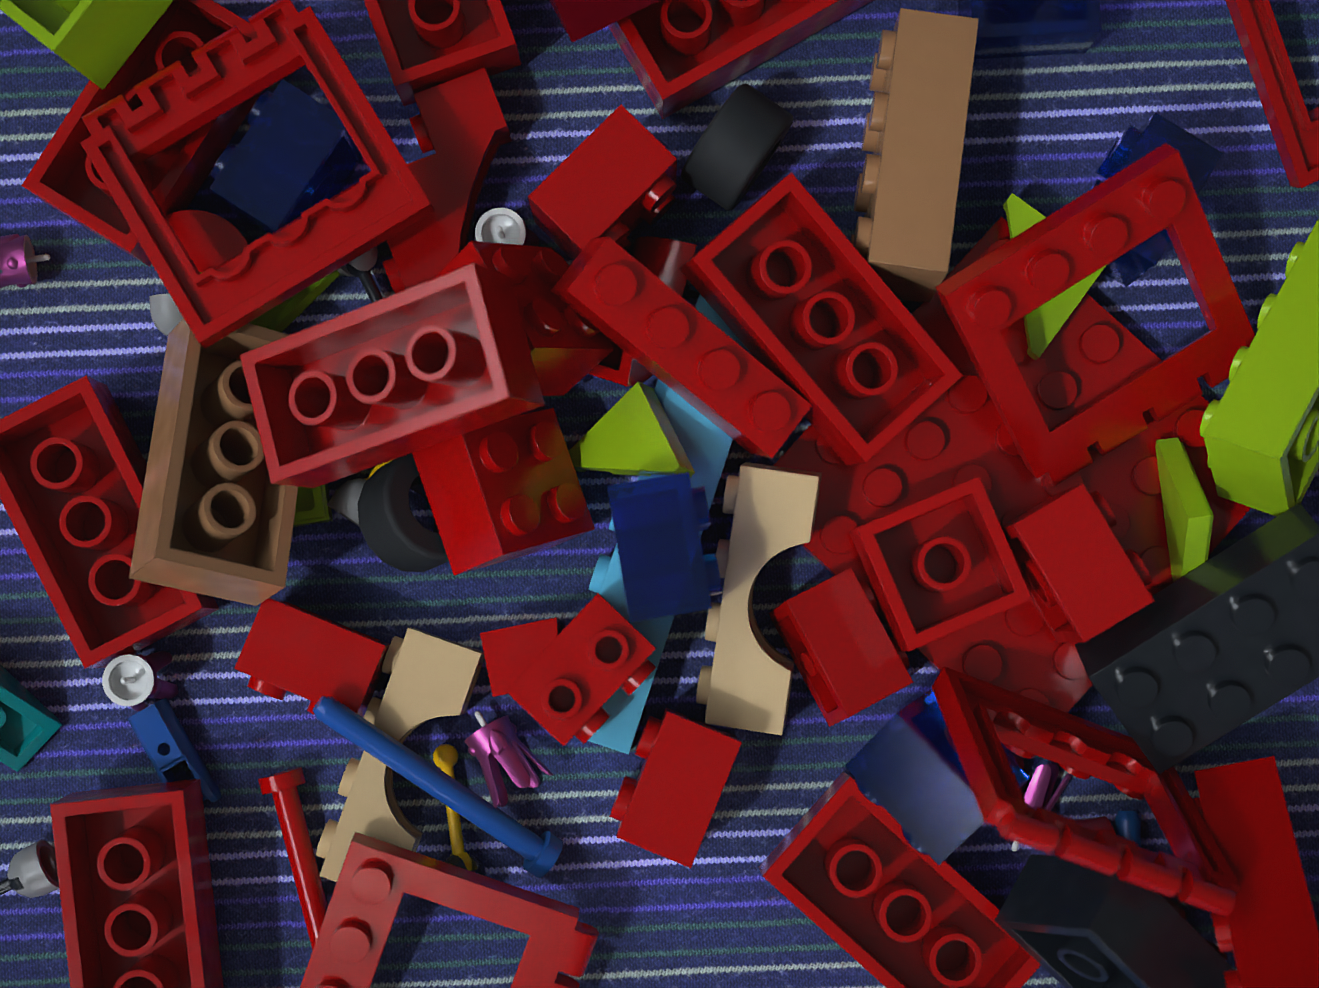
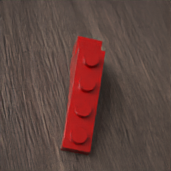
[383,67,512,294]

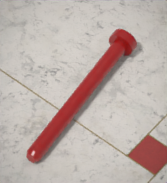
[258,767,328,951]

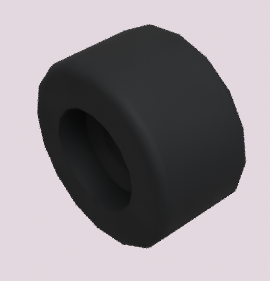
[681,83,794,211]
[357,453,449,572]

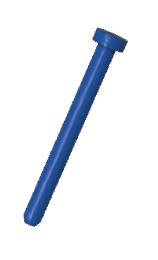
[313,696,563,878]

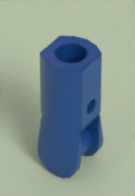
[127,698,221,803]

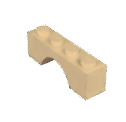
[696,462,822,735]
[316,628,485,882]

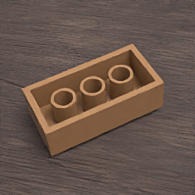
[850,8,979,303]
[129,318,298,606]

